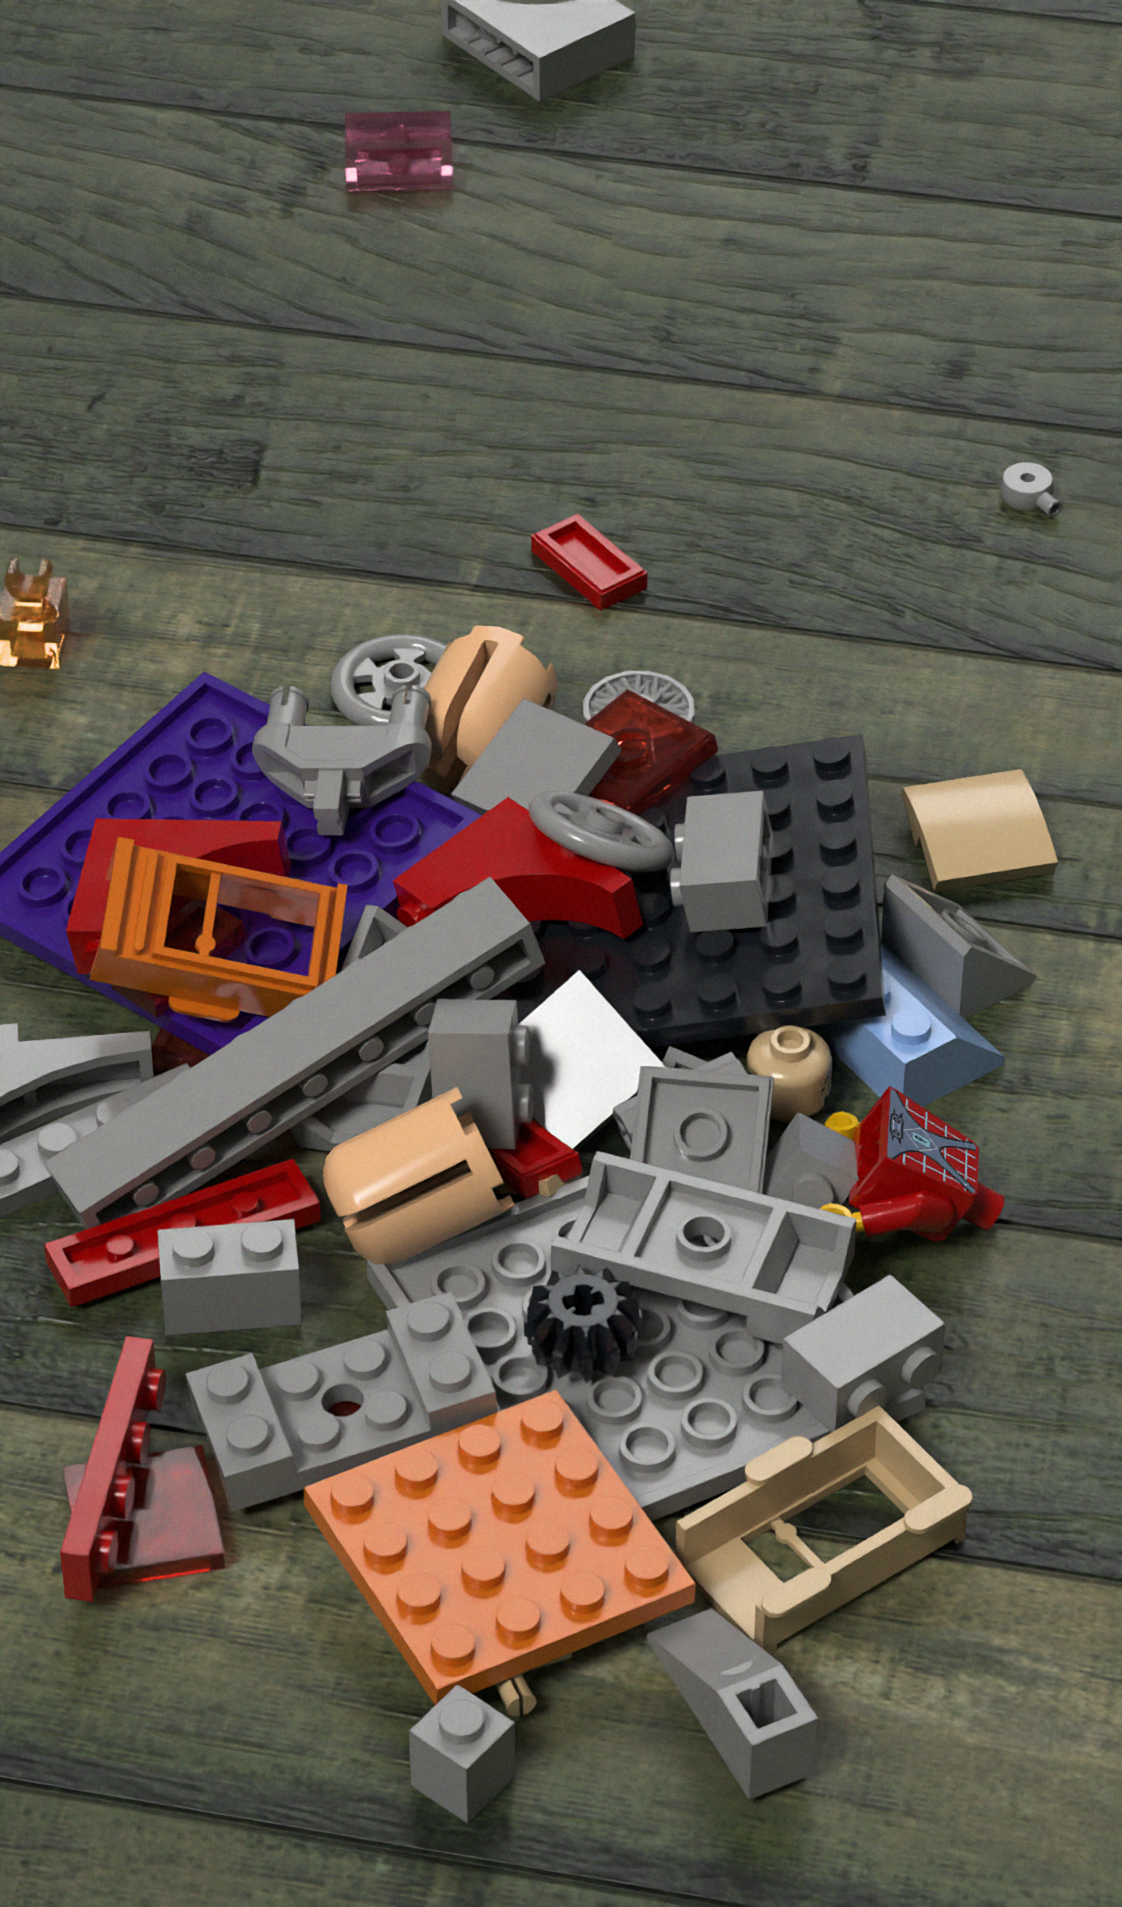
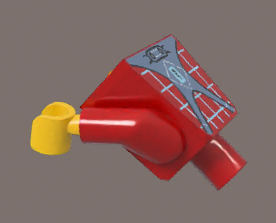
[820,1086,1005,1242]

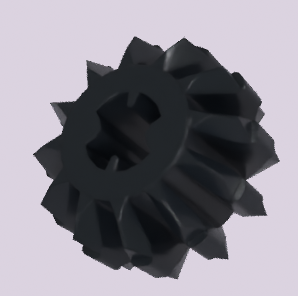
[524,1264,642,1384]

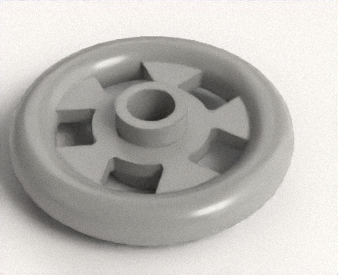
[330,634,447,726]
[529,791,674,873]

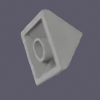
[881,874,1037,1019]

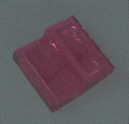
[345,111,453,191]

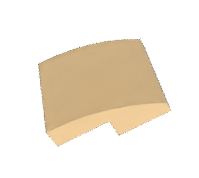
[901,769,1058,892]

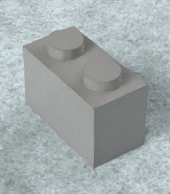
[670,790,773,932]
[428,999,533,1149]
[158,1219,302,1336]
[781,1274,945,1432]

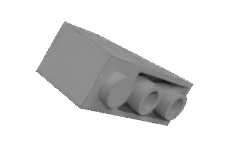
[647,1608,818,1800]

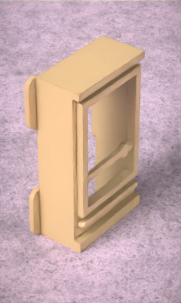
[675,1406,972,1654]

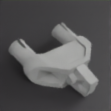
[252,685,432,835]

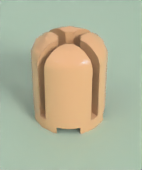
[419,625,559,795]
[323,1087,516,1266]

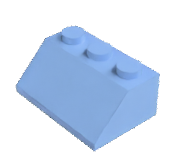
[807,944,1005,1107]

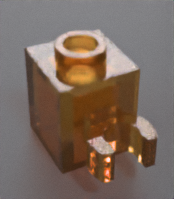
[0,558,71,669]

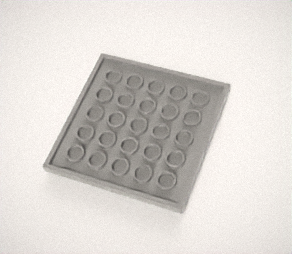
[366,1176,926,1522]

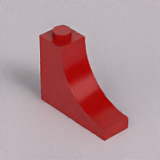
[392,797,643,939]
[66,818,291,975]

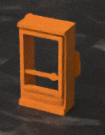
[89,837,348,1023]

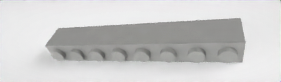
[43,877,545,1230]

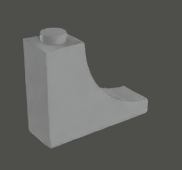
[441,0,636,102]

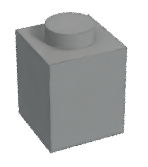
[764,1112,859,1209]
[409,1684,515,1824]

